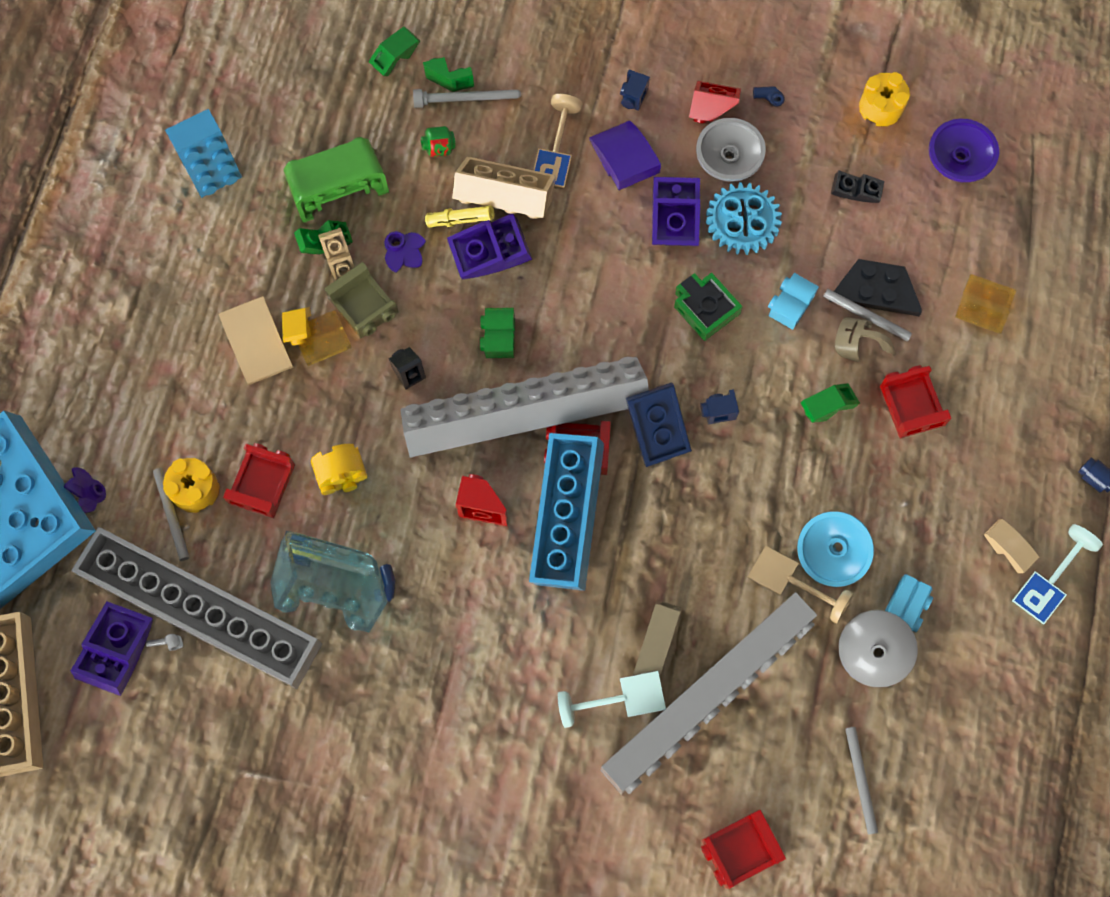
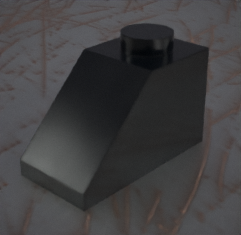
[389,347,426,390]

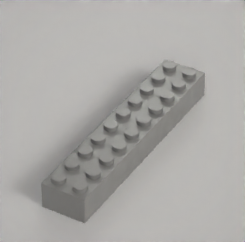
[400,357,649,458]
[71,527,322,689]
[600,592,817,795]

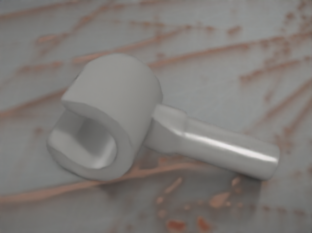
[146,634,183,651]

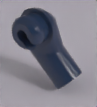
[753,86,785,107]
[377,564,396,603]

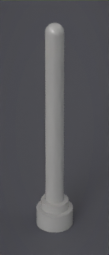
[413,89,521,108]

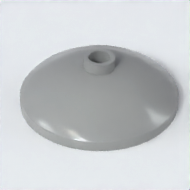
[696,118,766,181]
[839,610,918,687]

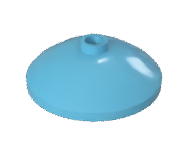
[797,511,874,587]

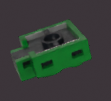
[674,273,743,341]

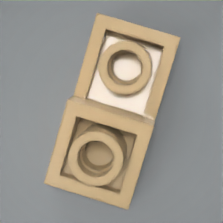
[318,228,354,281]
[984,519,1039,573]

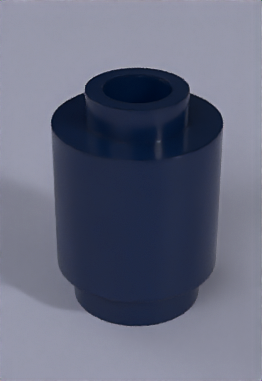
[1078,457,1110,493]

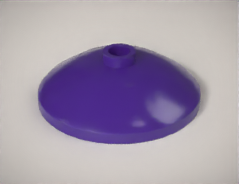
[929,119,999,182]

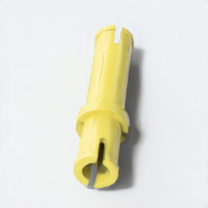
[425,205,495,228]

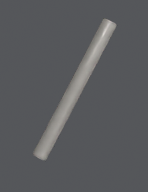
[823,288,912,341]
[153,468,190,561]
[845,727,878,834]

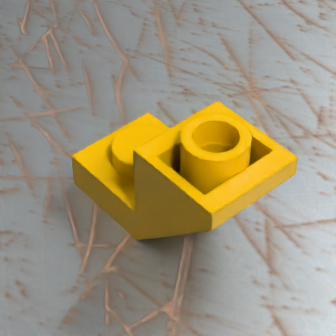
[282,307,312,346]

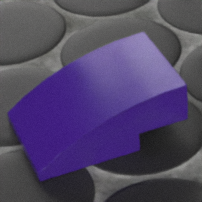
[589,121,661,190]
[652,177,700,246]
[447,214,532,280]
[70,601,153,696]

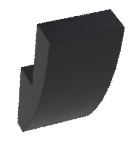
[831,170,885,203]

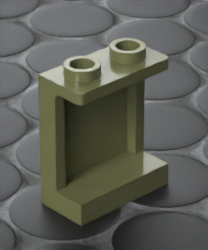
[324,262,399,339]

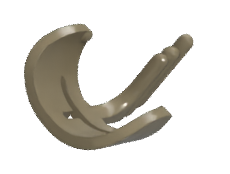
[835,317,896,362]

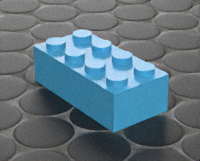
[165,109,242,198]

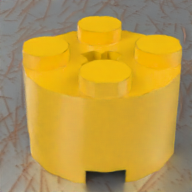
[859,72,910,126]
[311,444,367,495]
[163,458,220,513]

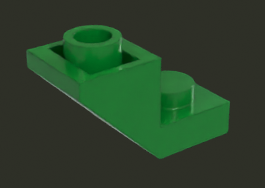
[369,26,420,76]
[423,57,474,92]
[294,220,353,255]
[800,383,860,423]

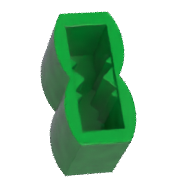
[480,308,515,358]

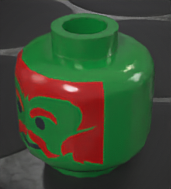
[421,126,455,157]

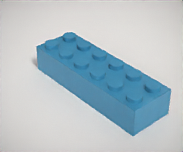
[529,433,604,591]

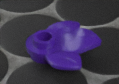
[384,231,426,273]
[64,467,106,513]

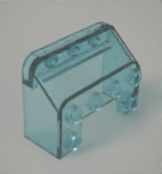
[270,531,387,632]

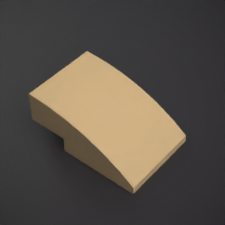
[218,296,293,385]

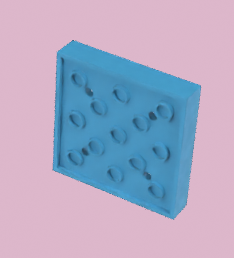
[0,410,96,609]

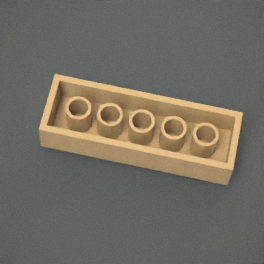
[0,612,44,777]

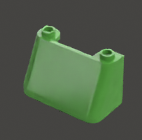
[283,137,389,223]

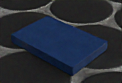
[625,382,692,467]

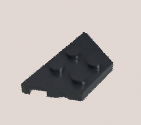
[829,259,922,317]

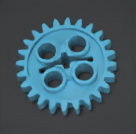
[706,182,782,255]

